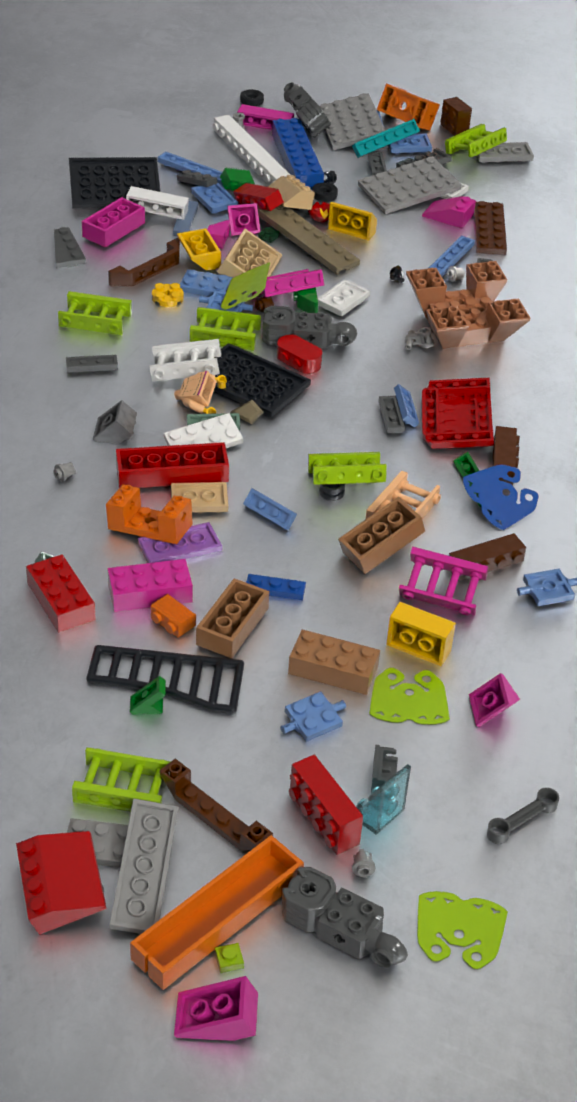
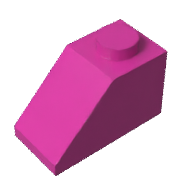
[207,220,230,249]

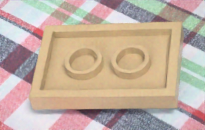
[171,482,228,513]

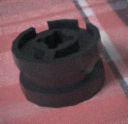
[319,484,345,501]

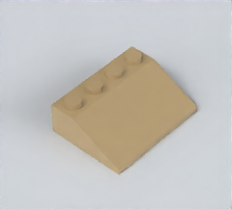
[217,229,282,278]

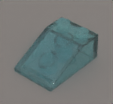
[356,764,411,835]

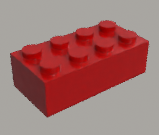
[26,554,96,633]
[289,754,363,855]

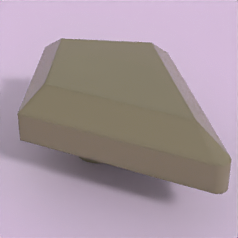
[230,400,264,424]

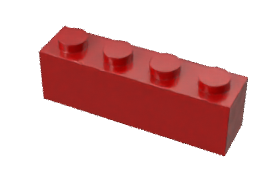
[233,183,284,211]

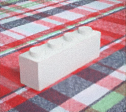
[126,186,189,220]

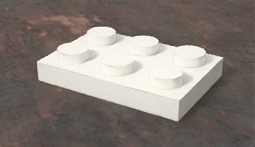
[318,280,370,316]

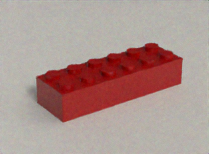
[116,442,229,488]

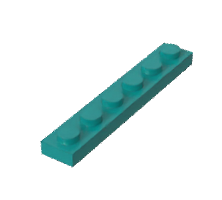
[352,119,420,158]

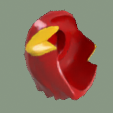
[308,202,330,223]

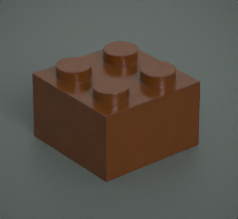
[440,97,472,136]

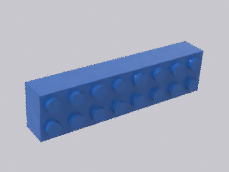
[272,118,324,190]

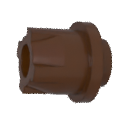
[255,296,274,313]

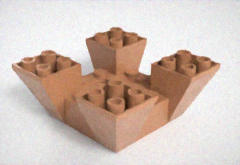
[406,261,531,349]

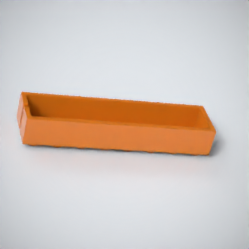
[130,835,304,990]

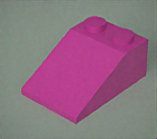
[422,196,476,228]
[174,976,258,1041]

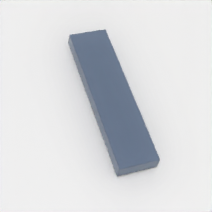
[173,201,198,236]

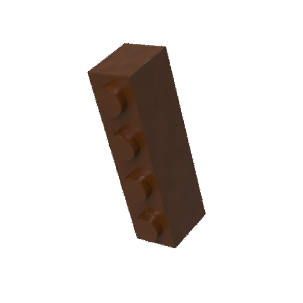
[492,426,520,486]
[449,533,526,582]

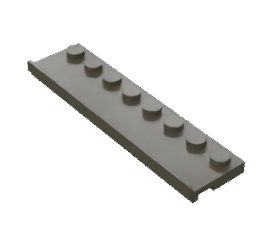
[258,205,360,275]

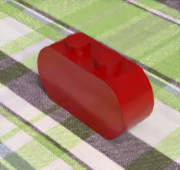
[277,335,322,374]

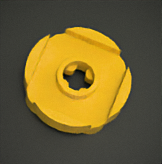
[152,283,184,307]

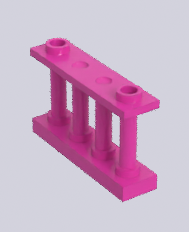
[252,269,324,297]
[399,546,488,616]

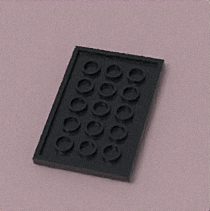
[69,157,160,209]
[214,343,311,418]

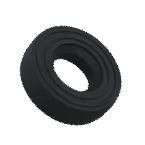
[240,89,264,106]
[312,183,338,202]

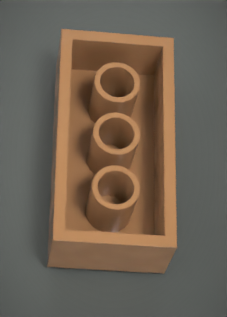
[338,497,425,574]
[196,578,269,659]
[288,629,380,695]

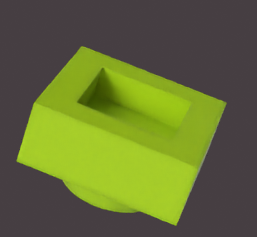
[215,943,244,973]

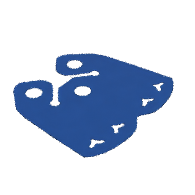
[463,465,539,530]

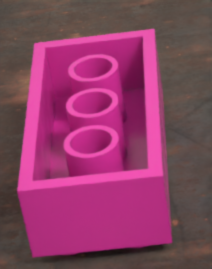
[82,197,145,248]
[108,559,193,612]

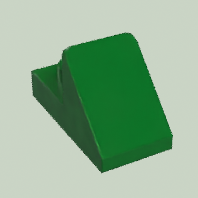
[130,676,166,714]

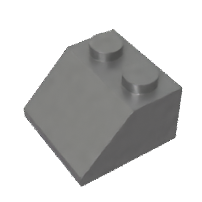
[93,400,137,443]

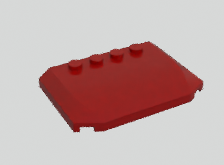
[422,377,494,449]

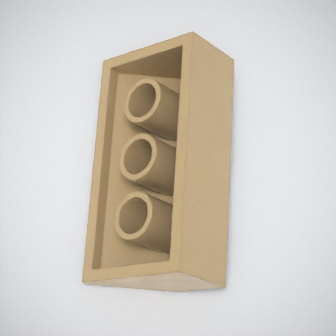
[268,175,315,210]

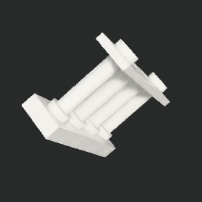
[149,339,221,381]

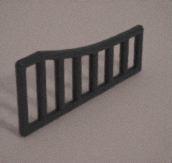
[86,645,244,714]

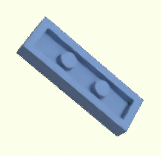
[394,384,419,428]
[243,488,297,530]

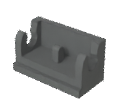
[371,745,398,795]

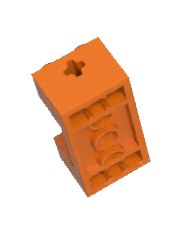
[377,83,440,130]
[106,485,193,544]

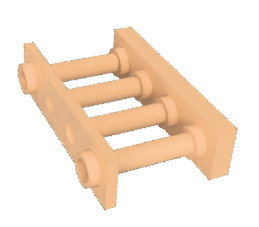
[365,470,441,520]

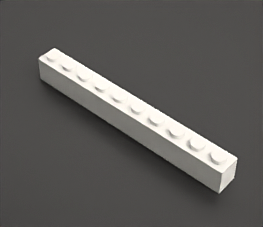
[213,115,291,185]

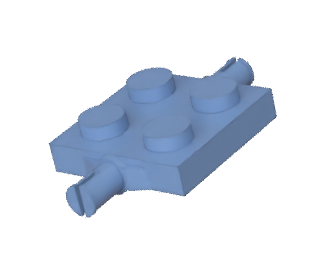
[199,290,253,312]
[517,568,577,606]
[280,691,346,742]

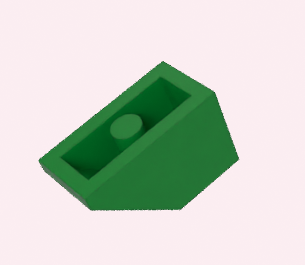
[293,287,318,313]

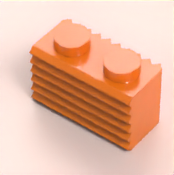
[151,594,196,638]

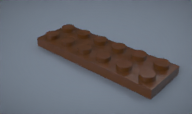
[474,201,507,255]

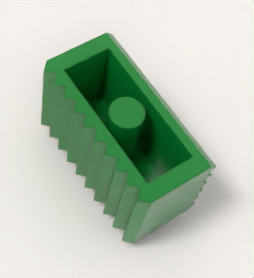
[220,167,255,191]

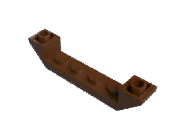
[108,238,180,286]
[159,758,273,850]

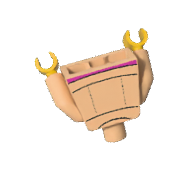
[174,370,227,414]

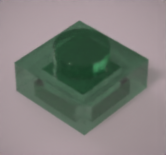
[258,227,279,243]

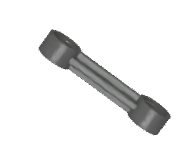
[487,788,559,844]

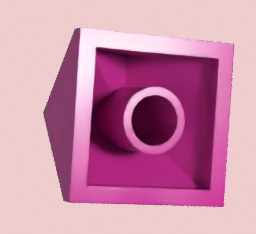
[227,203,261,236]
[469,673,520,727]

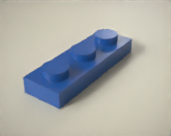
[246,574,306,601]

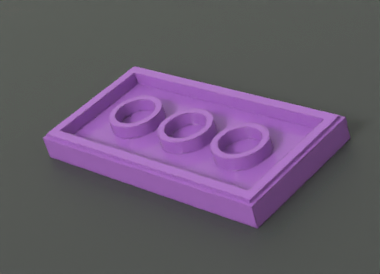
[138,522,222,563]

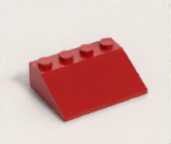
[16,831,107,935]

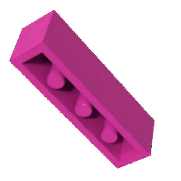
[237,104,294,130]

